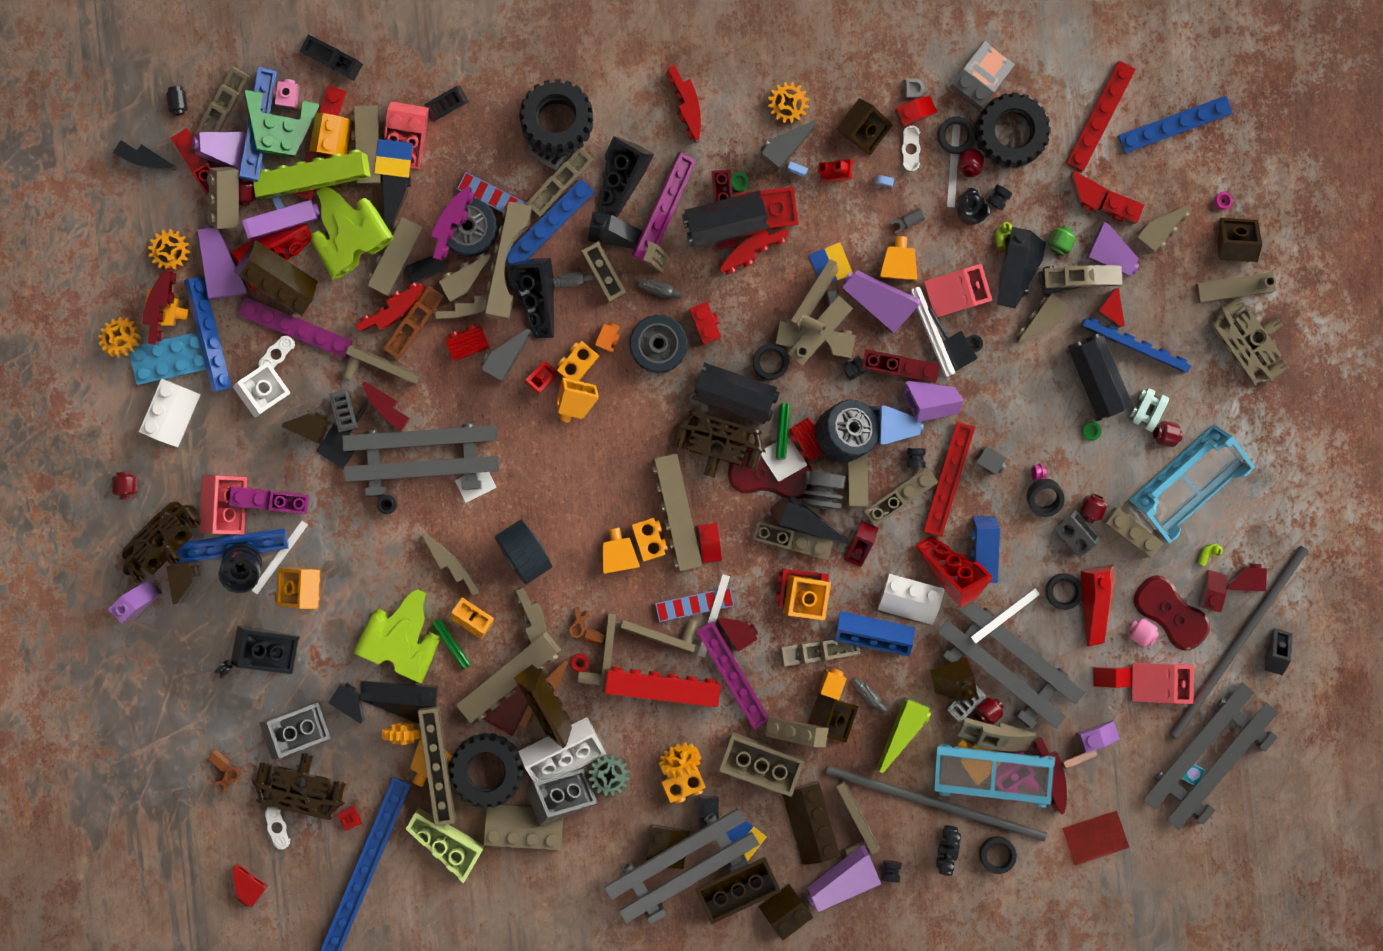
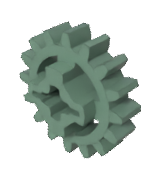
[589,754,630,796]

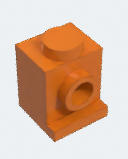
[595,322,620,353]

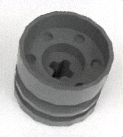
[801,471,846,510]

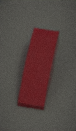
[362,381,411,431]

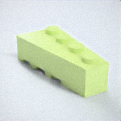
[406,807,485,883]

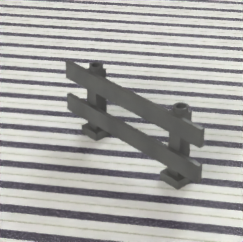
[343,423,500,497]
[937,601,1085,729]
[1144,682,1278,829]
[604,808,760,925]

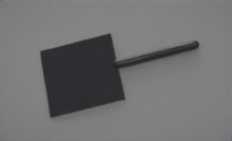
[928,307,978,371]
[316,402,368,469]

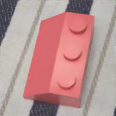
[199,475,247,534]

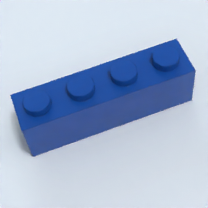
[834,611,915,657]

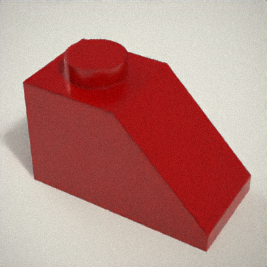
[895,95,938,128]
[1071,171,1108,212]
[698,523,722,563]
[232,863,268,907]

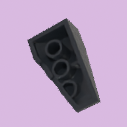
[597,136,654,218]
[996,227,1046,308]
[507,258,554,338]
[770,497,850,544]
[360,681,438,723]

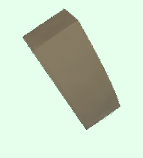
[847,454,868,506]

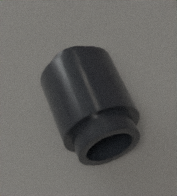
[166,86,188,116]
[377,495,398,514]

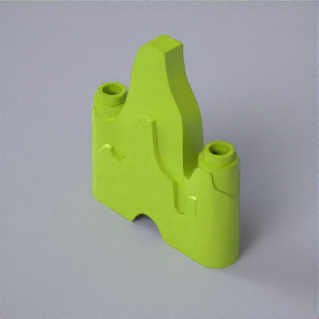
[311,187,394,280]
[353,589,440,683]

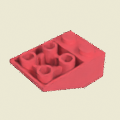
[384,102,429,169]
[924,264,993,317]
[1132,663,1194,704]

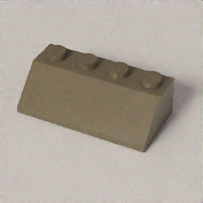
[719,732,804,797]
[484,805,564,850]

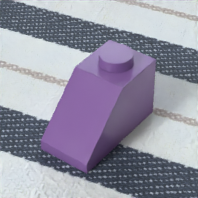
[1077,721,1120,753]

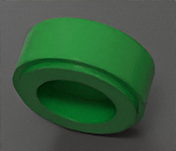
[731,172,749,192]
[1081,421,1101,441]

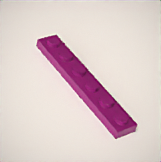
[632,152,696,264]
[238,297,353,359]
[696,621,769,730]

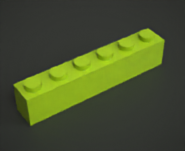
[253,150,371,200]

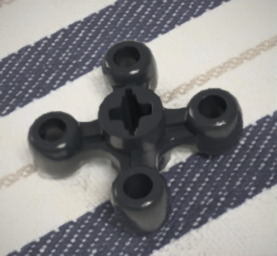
[936,825,961,876]

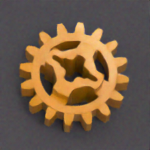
[768,82,809,124]
[148,229,191,270]
[98,317,141,358]
[382,723,422,745]
[659,742,701,779]

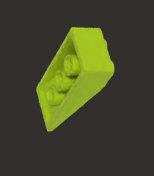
[876,697,931,773]

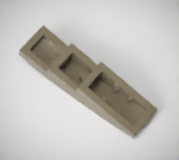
[195,66,250,134]
[526,148,594,217]
[436,295,514,320]
[422,533,480,595]
[779,638,861,666]

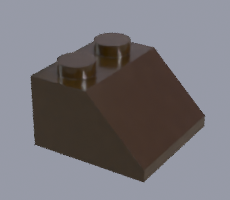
[836,98,893,156]
[1218,218,1262,262]
[281,412,331,443]
[166,561,201,605]
[930,658,978,701]
[808,693,859,743]
[646,824,690,869]
[759,884,813,941]

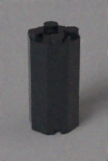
[682,191,770,249]
[1066,333,1134,422]
[692,362,780,424]

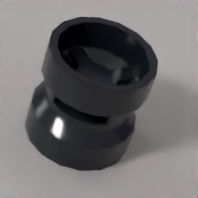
[987,184,1013,211]
[841,355,867,381]
[906,448,926,468]
[881,860,902,883]

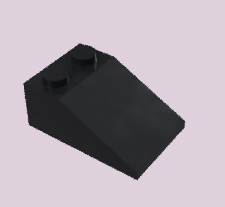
[231,626,299,674]

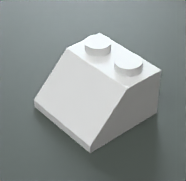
[233,362,290,418]

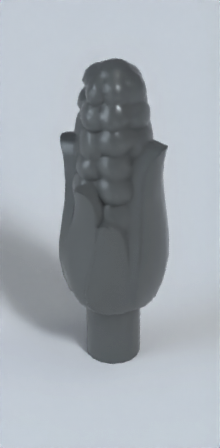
[553,271,594,288]
[637,279,682,299]
[852,677,887,714]

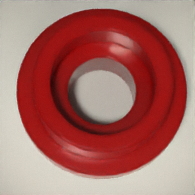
[570,653,589,673]

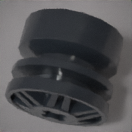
[218,543,263,593]

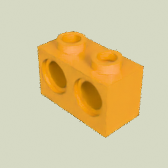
[557,341,600,381]
[632,518,668,561]
[450,598,494,640]
[818,668,847,700]
[661,765,706,804]

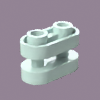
[1129,388,1169,432]

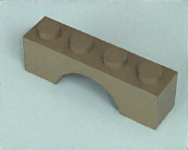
[775,319,856,359]

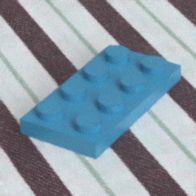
[129,332,206,385]

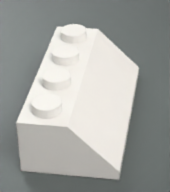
[518,717,607,782]

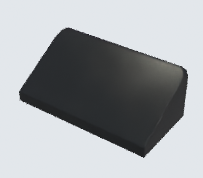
[405,255,448,284]

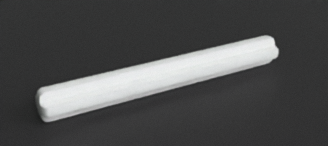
[910,287,955,377]

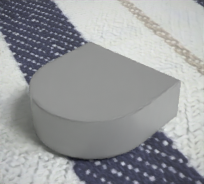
[905,78,925,99]

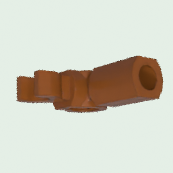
[569,607,606,646]
[207,750,241,795]

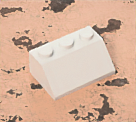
[139,379,201,447]
[877,573,945,625]

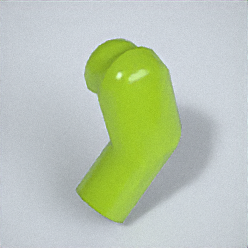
[995,222,1012,251]
[1197,543,1223,567]

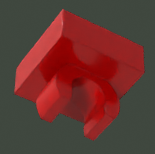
[337,806,363,831]

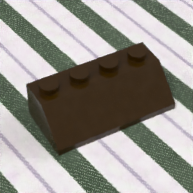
[233,240,318,317]
[514,664,572,748]
[782,781,841,865]
[695,857,781,924]

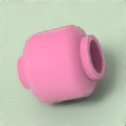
[1129,619,1159,647]

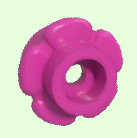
[1214,191,1233,210]
[1031,463,1047,481]

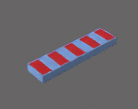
[457,172,533,213]
[655,587,734,622]

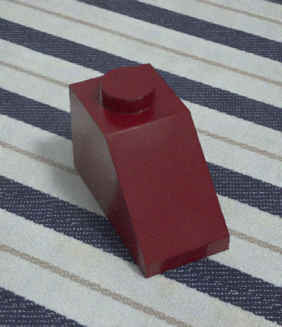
[844,520,879,567]
[1227,564,1267,591]
[1198,570,1227,613]
[717,616,758,652]

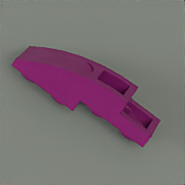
[431,187,474,261]
[228,486,309,514]

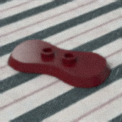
[728,449,812,499]
[1134,575,1210,651]

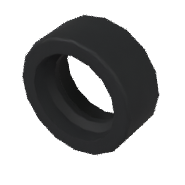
[937,116,975,154]
[753,343,789,380]
[1026,478,1065,517]
[1045,573,1083,610]
[979,836,1017,874]

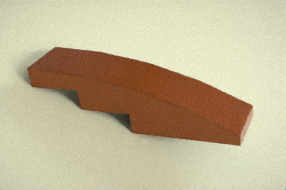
[384,285,446,360]
[519,660,569,728]

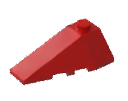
[231,223,312,291]
[916,536,993,608]
[1081,565,1116,646]

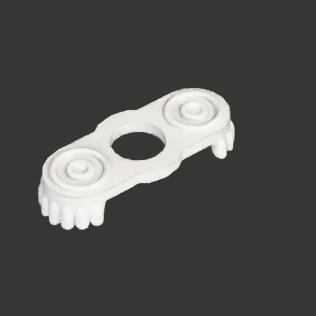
[901,125,921,171]
[258,335,295,369]
[265,806,290,850]

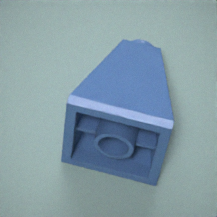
[869,406,924,444]

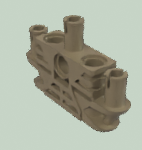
[1210,296,1289,386]

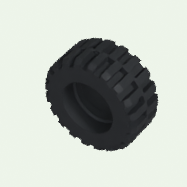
[519,79,594,157]
[975,92,1051,168]
[449,733,524,808]

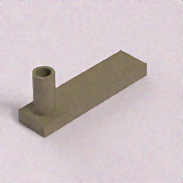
[634,242,669,273]
[791,259,838,335]
[1196,272,1276,303]
[788,296,853,366]
[342,345,422,384]
[578,613,617,690]
[620,619,699,654]
[836,780,880,856]

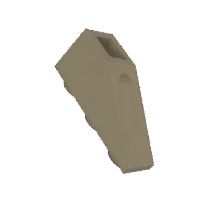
[1134,205,1191,253]
[439,253,492,303]
[1017,293,1071,343]

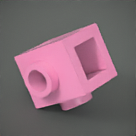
[273,79,300,109]

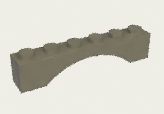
[483,202,532,321]

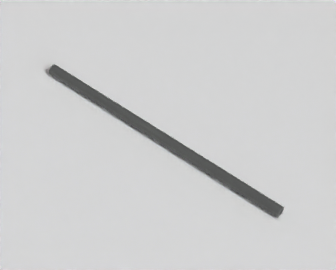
[1170,546,1309,739]
[825,765,1047,841]

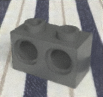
[972,446,1007,475]
[1055,510,1101,557]

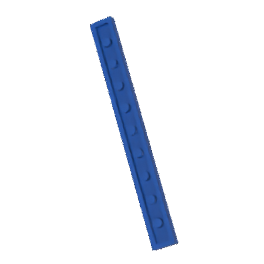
[320,777,411,951]

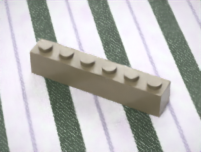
[652,454,702,571]
[456,632,561,723]
[418,706,456,826]

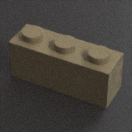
[207,167,239,229]
[582,241,626,303]
[1103,508,1163,558]
[765,717,829,747]

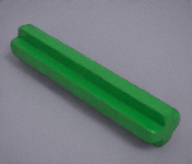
[776,403,791,460]
[432,619,471,669]

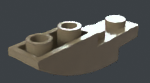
[1044,265,1123,289]
[865,467,938,527]
[753,521,833,560]
[514,587,547,644]
[958,717,1036,751]

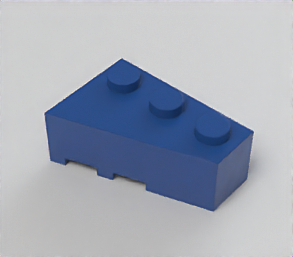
[970,516,1000,583]

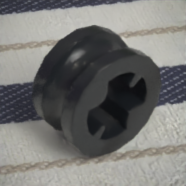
[967,335,983,352]
[215,660,233,679]

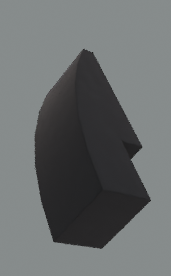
[300,34,363,81]
[112,140,177,171]

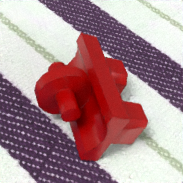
[818,159,854,183]

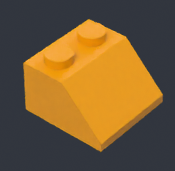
[309,113,353,155]
[276,568,320,609]
[782,575,831,620]

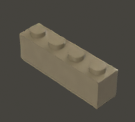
[351,105,382,185]
[367,217,424,297]

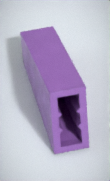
[242,200,320,241]
[198,224,249,299]
[842,270,922,333]
[108,579,162,623]
[807,845,881,912]

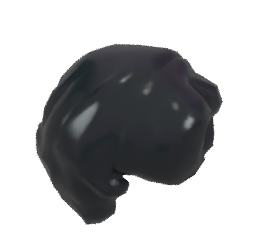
[956,187,991,225]

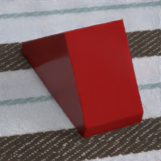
[1096,288,1125,327]
[524,361,559,395]
[1093,667,1132,688]

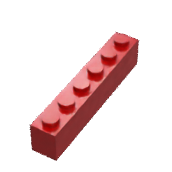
[602,666,721,707]

